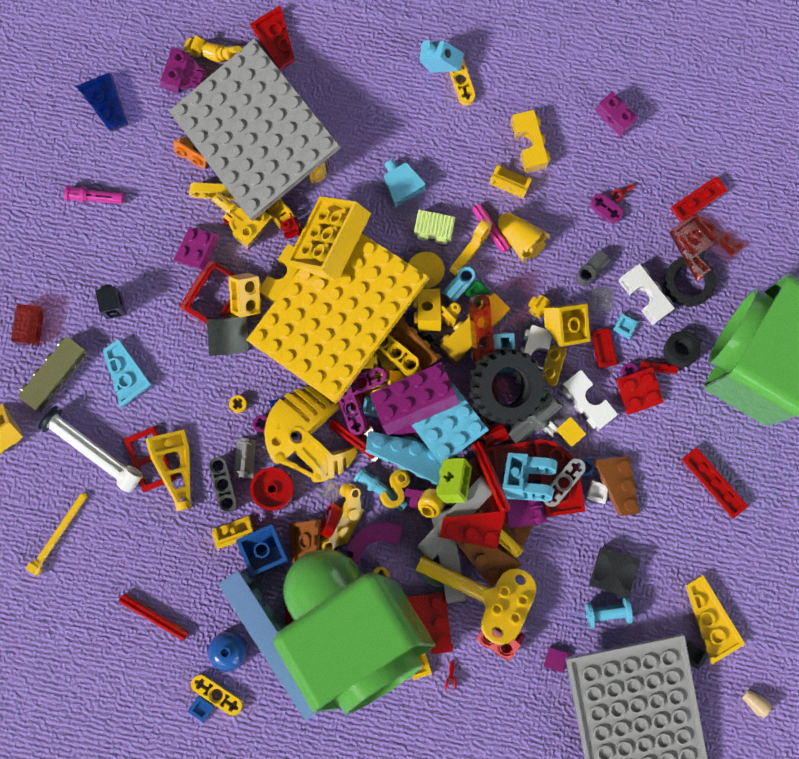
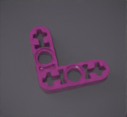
[339,367,389,435]

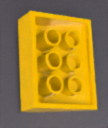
[286,196,371,282]

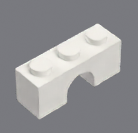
[618,263,675,325]
[513,325,552,384]
[561,370,618,431]

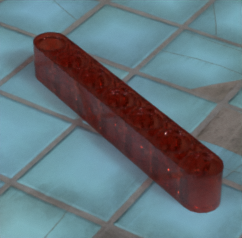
[468,294,499,428]

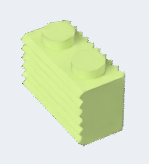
[414,210,456,244]

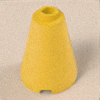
[498,212,550,263]

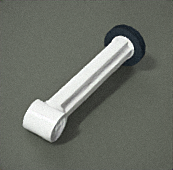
[38,406,143,493]

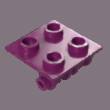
[507,499,548,528]

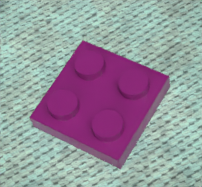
[174,227,220,271]

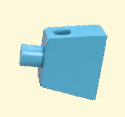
[419,40,464,73]
[384,159,426,207]

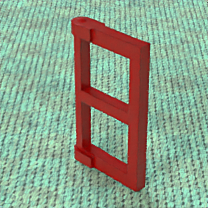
[124,426,176,493]

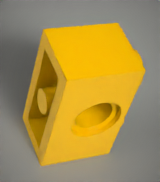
[413,289,441,331]

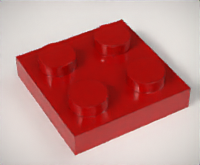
[615,366,664,415]

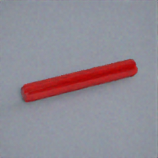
[472,441,510,513]
[119,593,189,641]

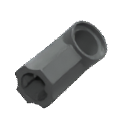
[576,250,611,287]

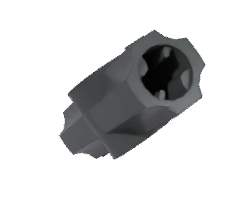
[507,394,562,443]

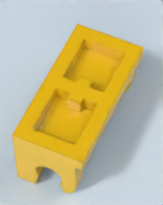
[489,164,532,199]
[211,516,255,550]

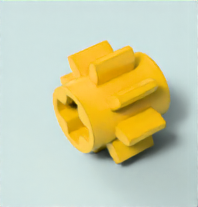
[528,295,551,319]

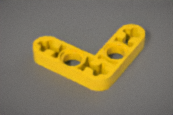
[449,218,492,276]

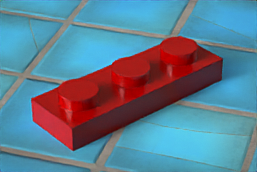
[670,176,728,223]

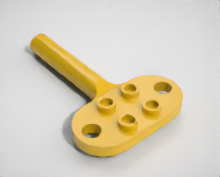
[416,556,536,645]

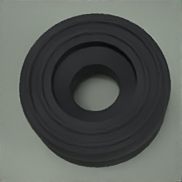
[663,331,700,368]

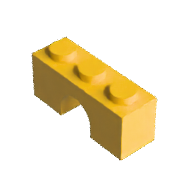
[511,110,550,173]
[259,244,299,303]

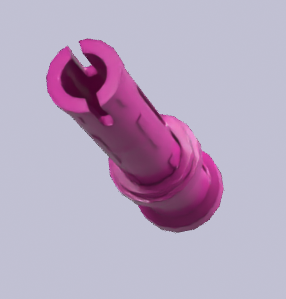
[64,185,124,205]

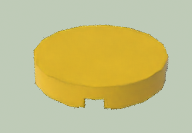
[409,252,445,289]

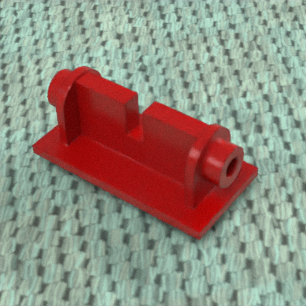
[281,213,302,239]

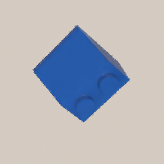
[236,524,289,577]

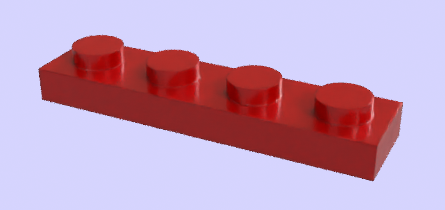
[681,447,748,519]

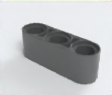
[209,457,238,513]

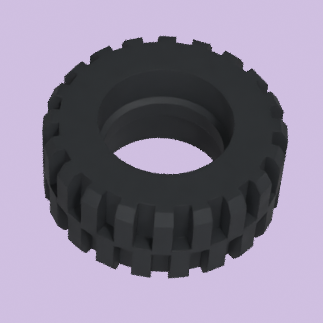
[468,348,547,424]

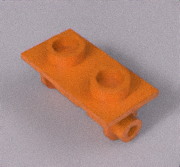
[174,137,207,169]

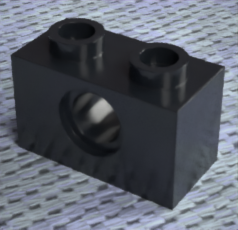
[95,284,127,320]

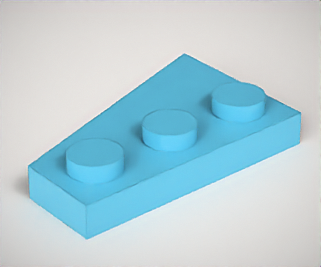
[103,339,153,408]

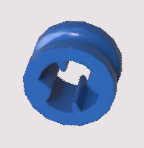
[577,458,595,476]

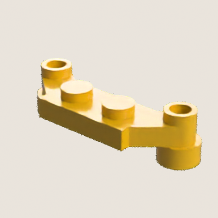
[319,482,364,550]

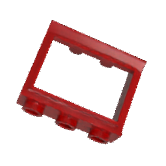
[179,259,247,325]

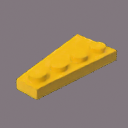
[685,575,745,664]

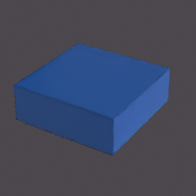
[187,695,215,723]

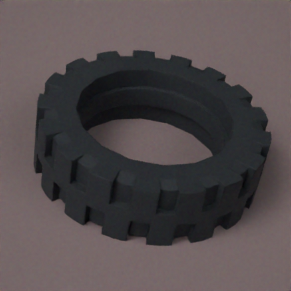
[663,255,716,307]

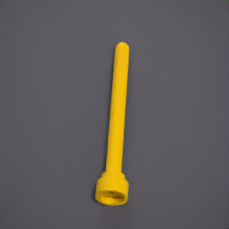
[25,492,87,577]

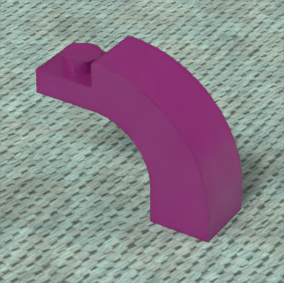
[347,522,403,567]

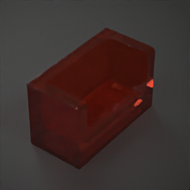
[11,304,45,347]

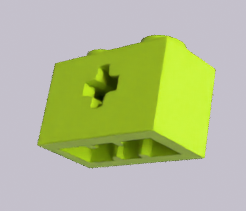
[436,458,472,503]

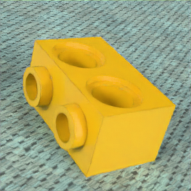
[229,272,261,318]

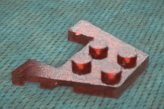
[669,213,745,282]

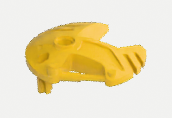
[264,386,357,483]

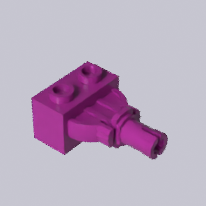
[160,47,209,94]

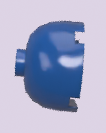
[208,631,248,672]

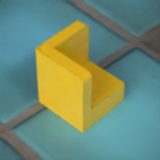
[557,417,586,448]

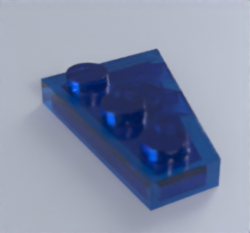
[76,73,128,132]

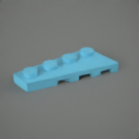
[365,431,442,486]

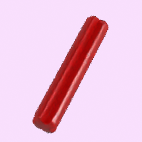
[329,419,375,459]

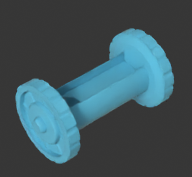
[585,597,633,629]

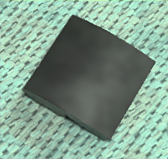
[207,314,249,356]

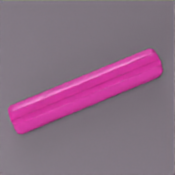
[472,203,510,253]

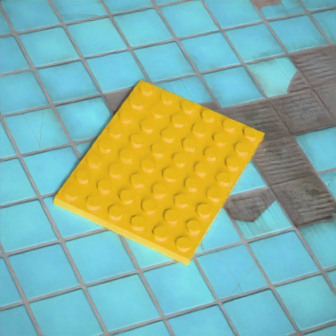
[246,233,429,404]

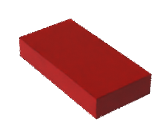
[590,328,618,369]

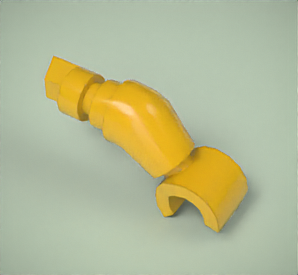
[184,35,242,63]

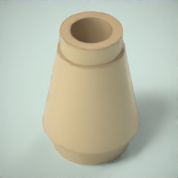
[742,689,773,718]

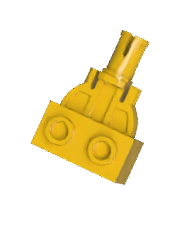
[212,192,272,249]

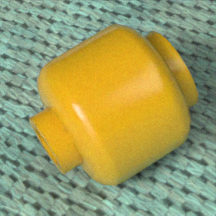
[418,488,446,518]

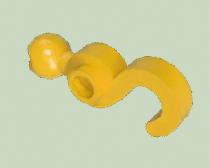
[380,469,410,508]

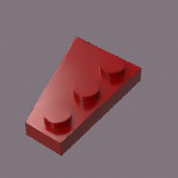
[250,5,295,71]
[438,510,505,550]
[407,592,453,654]

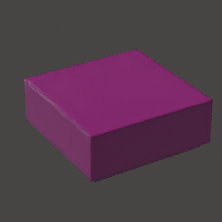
[543,647,568,673]

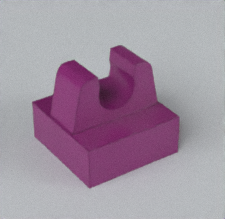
[405,489,424,509]

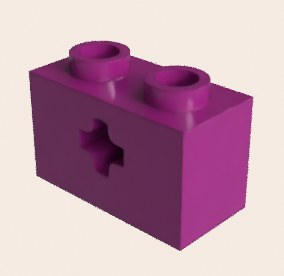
[596,91,638,137]

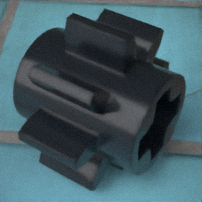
[419,331,440,351]

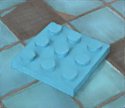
[411,384,488,465]

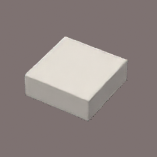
[586,480,609,504]

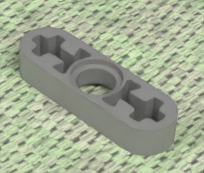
[543,459,585,507]

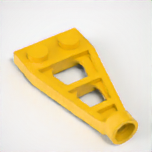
[146,429,192,511]

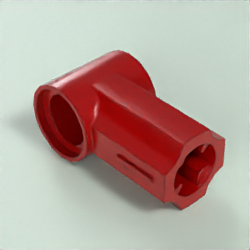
[470,424,509,450]

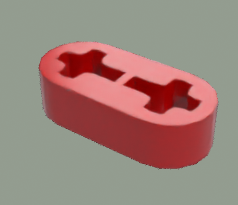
[320,502,342,538]

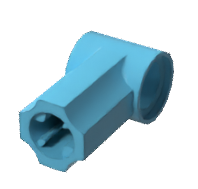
[442,267,475,303]

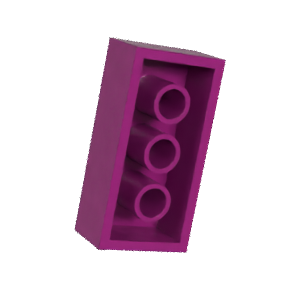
[370,362,460,435]

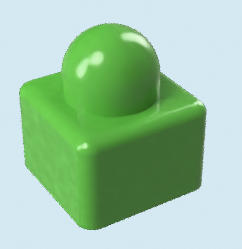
[703,273,799,426]
[273,549,436,716]

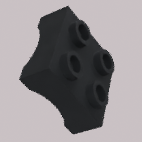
[589,548,640,598]

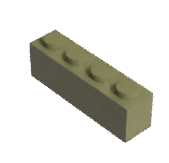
[18,336,89,413]

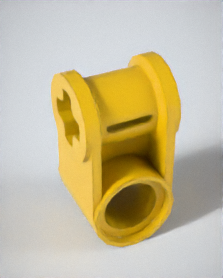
[267,198,295,229]

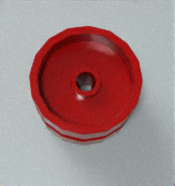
[250,467,295,512]

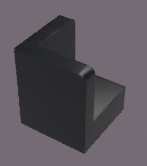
[686,641,709,670]

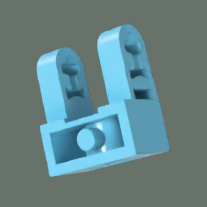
[503,453,557,501]

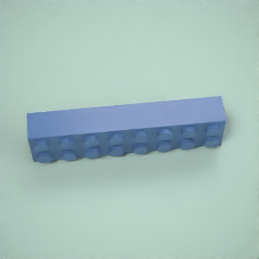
[218,570,317,721]

